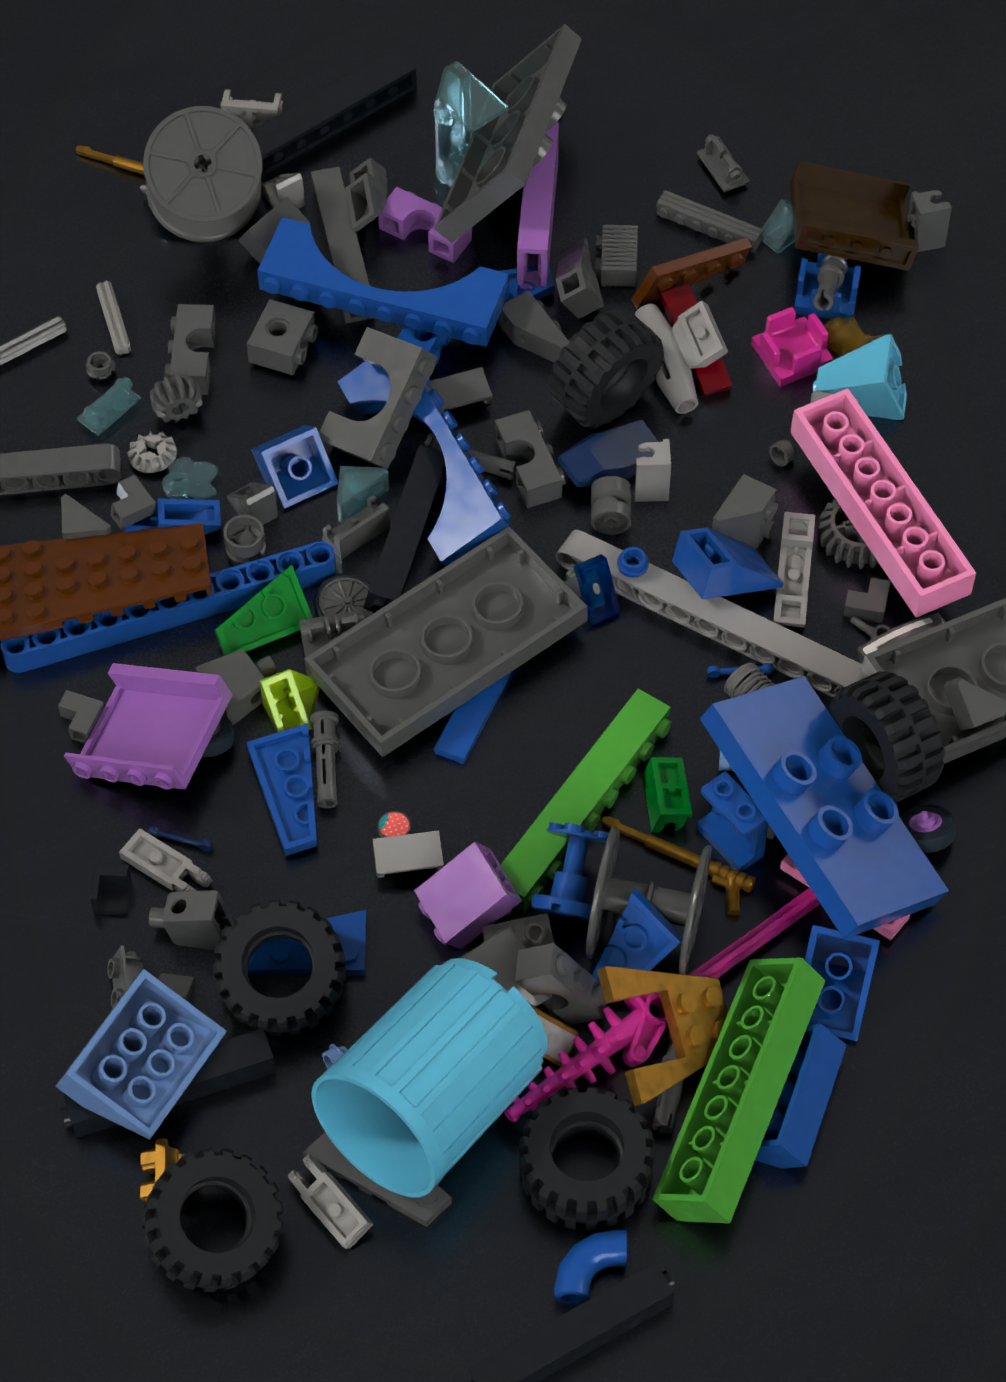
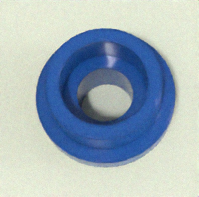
[617,547,649,578]

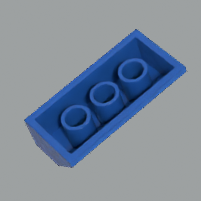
[755,1023,846,1169]

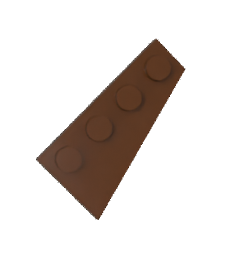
[631,238,752,309]

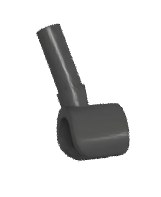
[850,616,891,640]

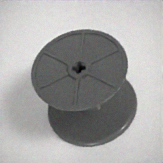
[143,106,262,243]
[586,826,712,975]

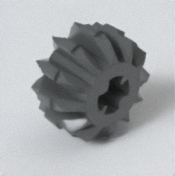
[150,372,203,423]

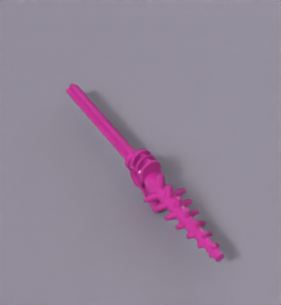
[504,887,821,1123]

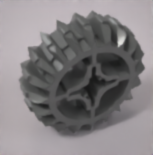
[818,499,878,571]

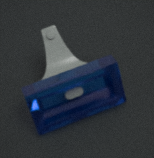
[563,554,621,625]

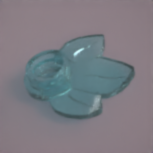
[162,457,219,499]

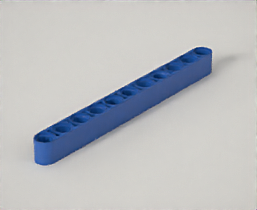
[1,541,336,673]

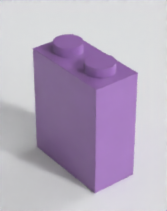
[414,842,522,949]

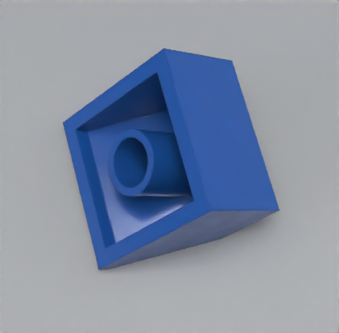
[251,425,339,509]

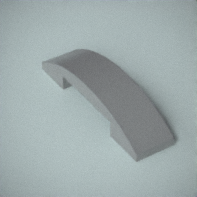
[773,512,816,628]

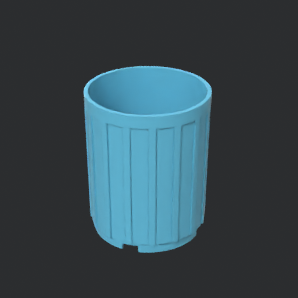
[312,958,548,1197]

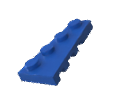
[246,723,317,856]
[248,910,367,976]

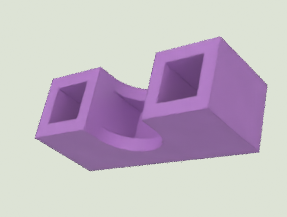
[378,187,472,263]

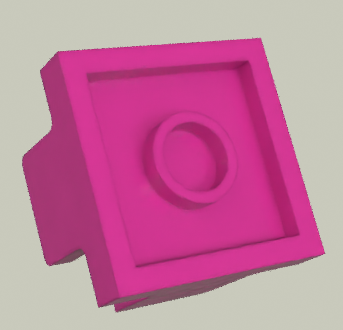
[751,307,834,387]

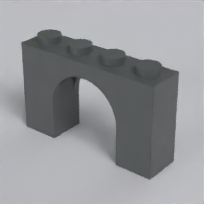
[319,327,438,470]

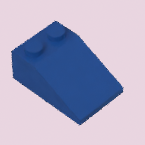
[805,925,880,1041]

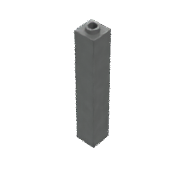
[311,167,374,323]

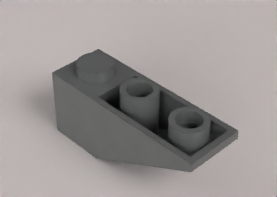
[555,238,604,319]
[498,291,571,362]

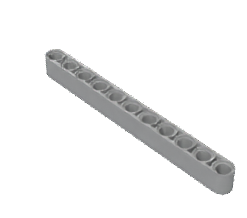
[555,530,866,697]

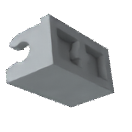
[221,89,284,128]
[634,439,671,502]
[373,830,444,878]

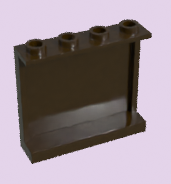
[790,161,919,271]

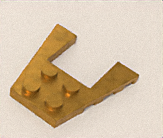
[597,966,728,1106]

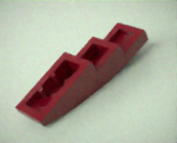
[659,284,732,397]

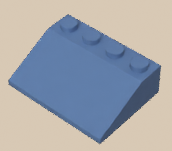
[55,969,227,1139]

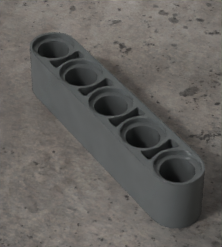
[0,444,121,495]

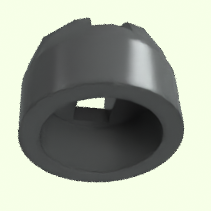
[769,439,796,466]

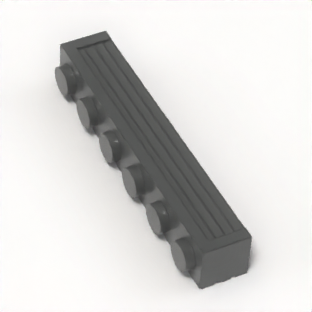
[656,190,763,253]

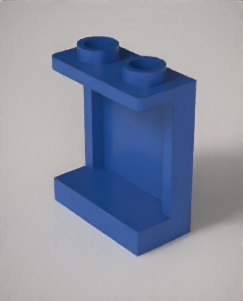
[696,771,768,872]

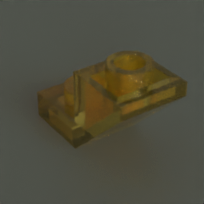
[824,317,884,356]

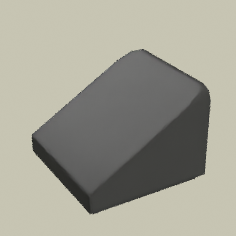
[158,973,195,1003]

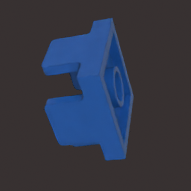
[794,253,861,322]

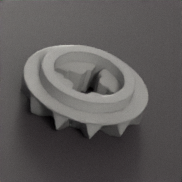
[127,430,177,473]

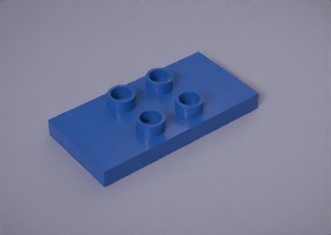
[700,676,949,939]

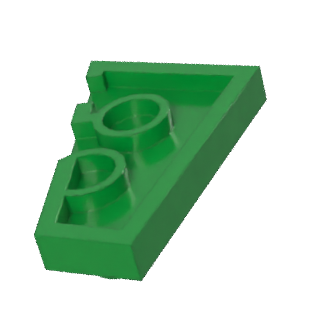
[214,565,313,656]

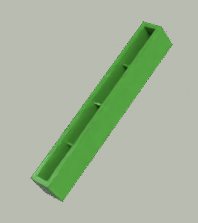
[501,688,672,913]

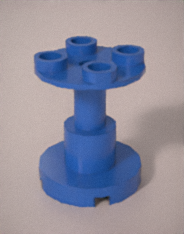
[531,822,609,921]

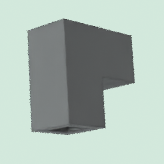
[110,475,156,529]
[843,577,890,624]
[58,690,104,743]

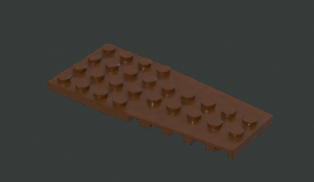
[0,523,212,641]

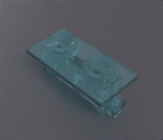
[77,377,141,436]

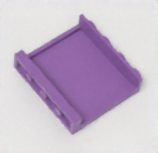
[64,663,233,790]

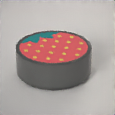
[378,811,411,838]

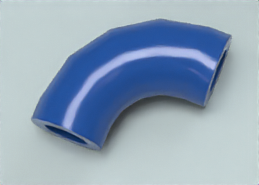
[554,1230,627,1305]

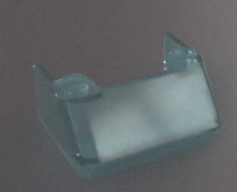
[433,61,508,188]

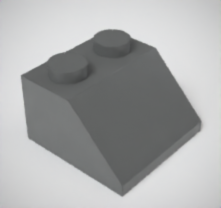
[712,474,778,548]

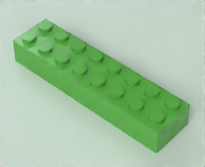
[652,958,825,1223]

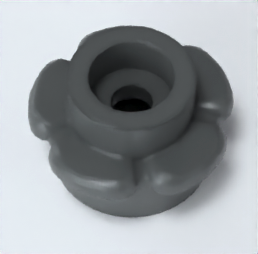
[86,351,115,379]

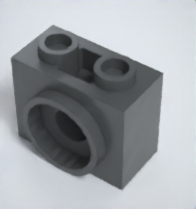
[247,299,318,375]

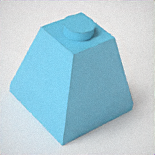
[813,334,907,420]

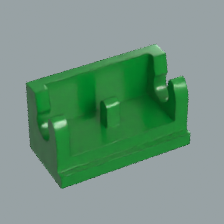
[642,757,692,833]

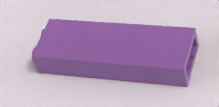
[517,122,559,290]

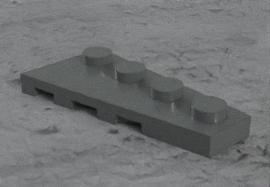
[302,1132,452,1227]

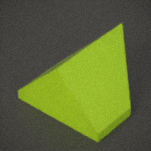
[259,669,320,733]

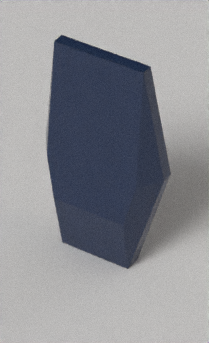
[557,420,659,487]

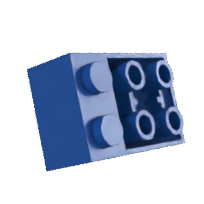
[672,527,784,599]

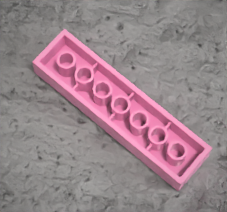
[790,388,976,618]

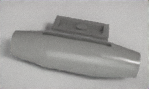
[635,301,728,414]

